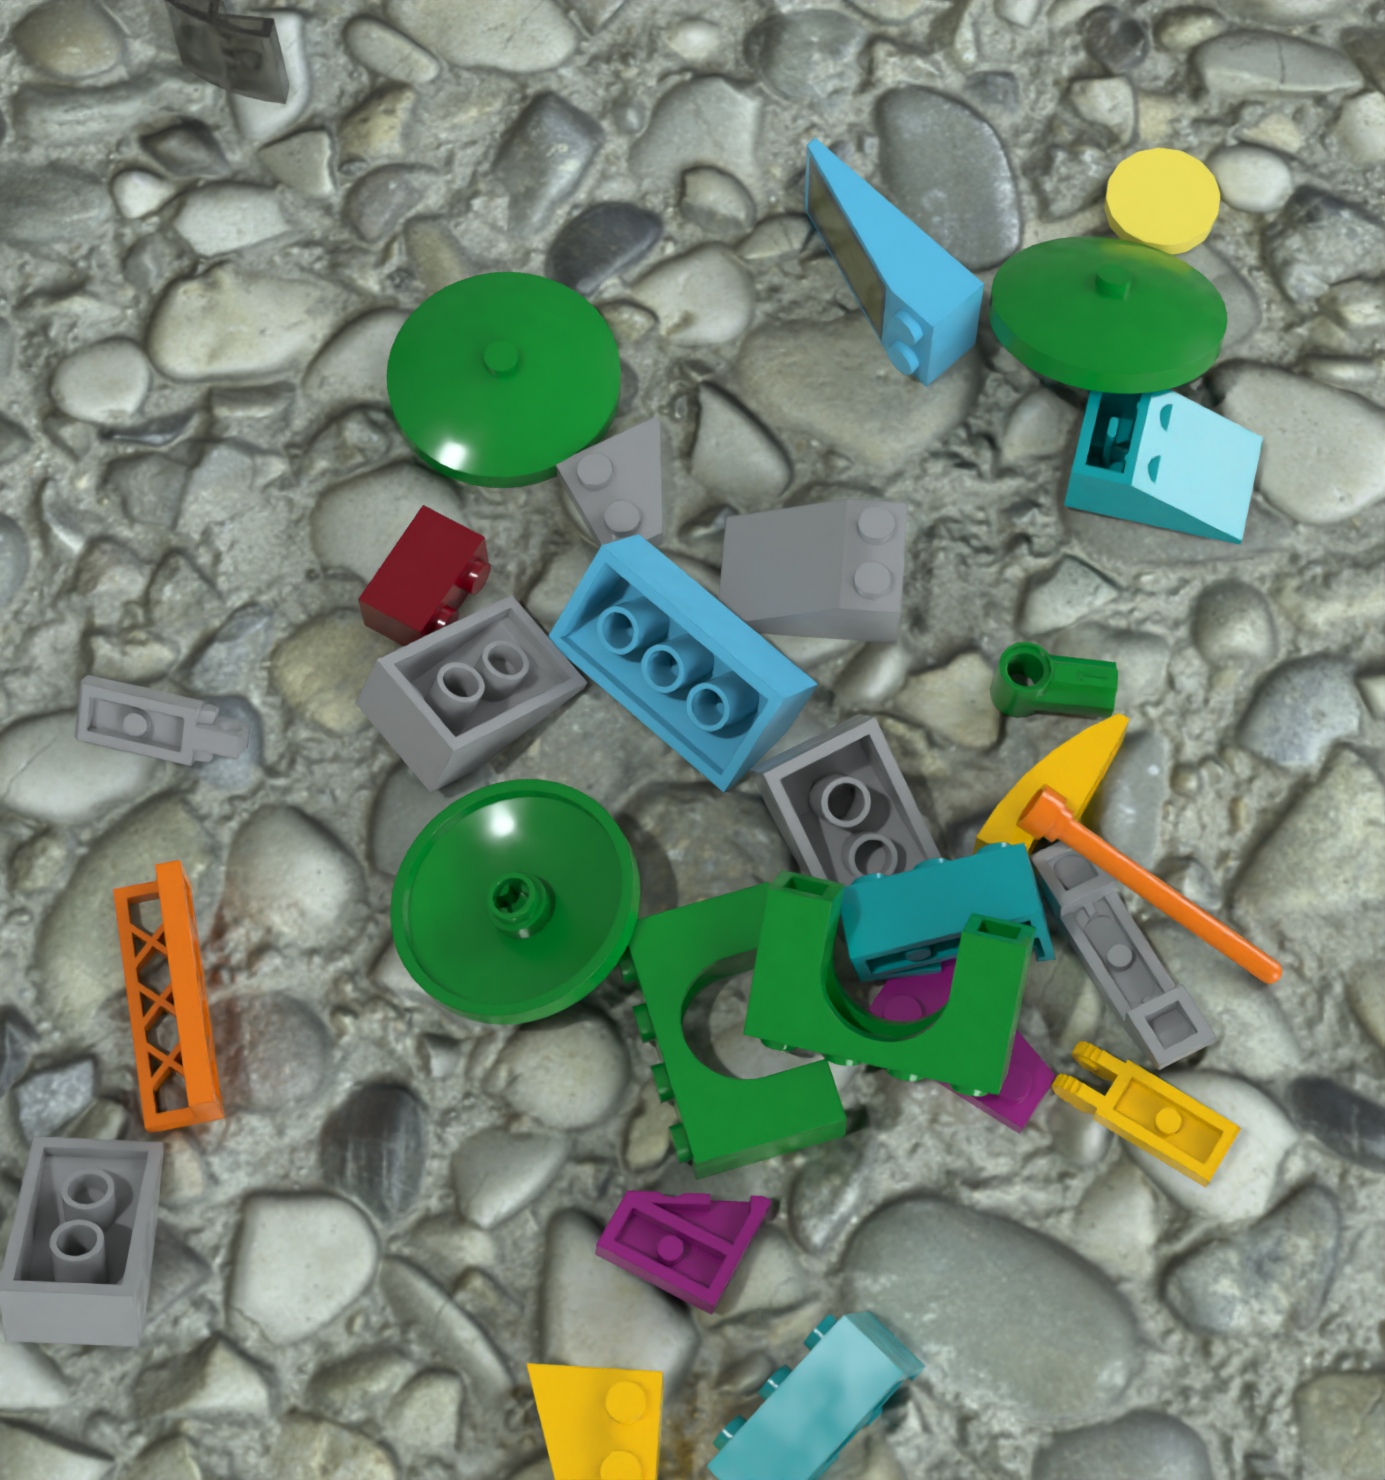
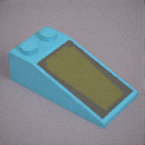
[804,138,984,387]

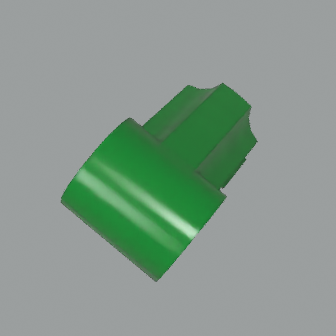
[990,642,1118,718]

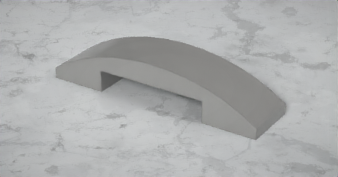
[1029,841,1216,1070]

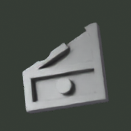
[556,416,663,549]

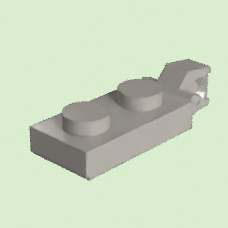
[75,675,251,766]

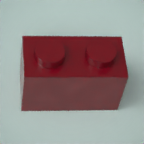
[358,505,491,646]

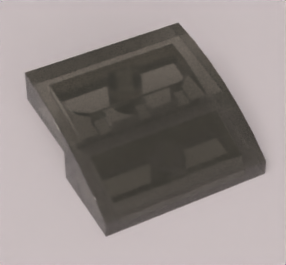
[164,0,290,104]

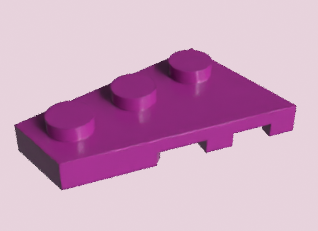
[867,958,1056,1134]

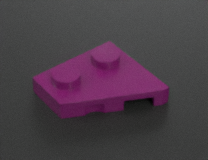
[595,1190,772,1315]

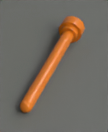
[1016,784,1283,984]

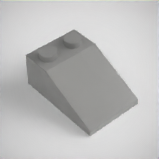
[719,498,908,643]
[356,595,587,793]
[749,714,942,943]
[0,1136,164,1347]

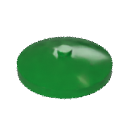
[988,236,1228,394]
[386,272,622,488]
[390,779,641,1025]

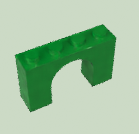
[743,870,1036,1096]
[618,882,847,1180]

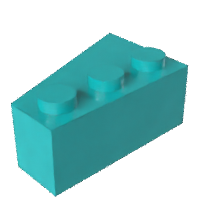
[840,842,1056,982]
[706,1310,926,1480]

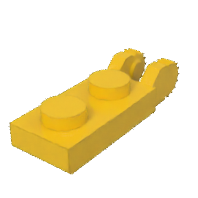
[1051,1040,1241,1188]

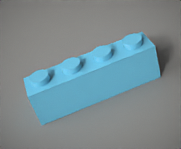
[548,534,818,792]

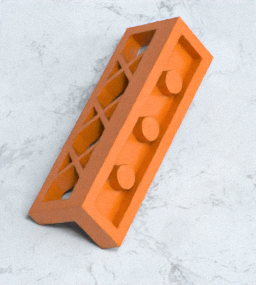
[113,860,225,1133]

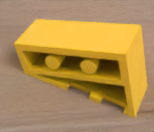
[526,1363,664,1480]

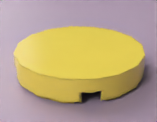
[1104,148,1221,255]

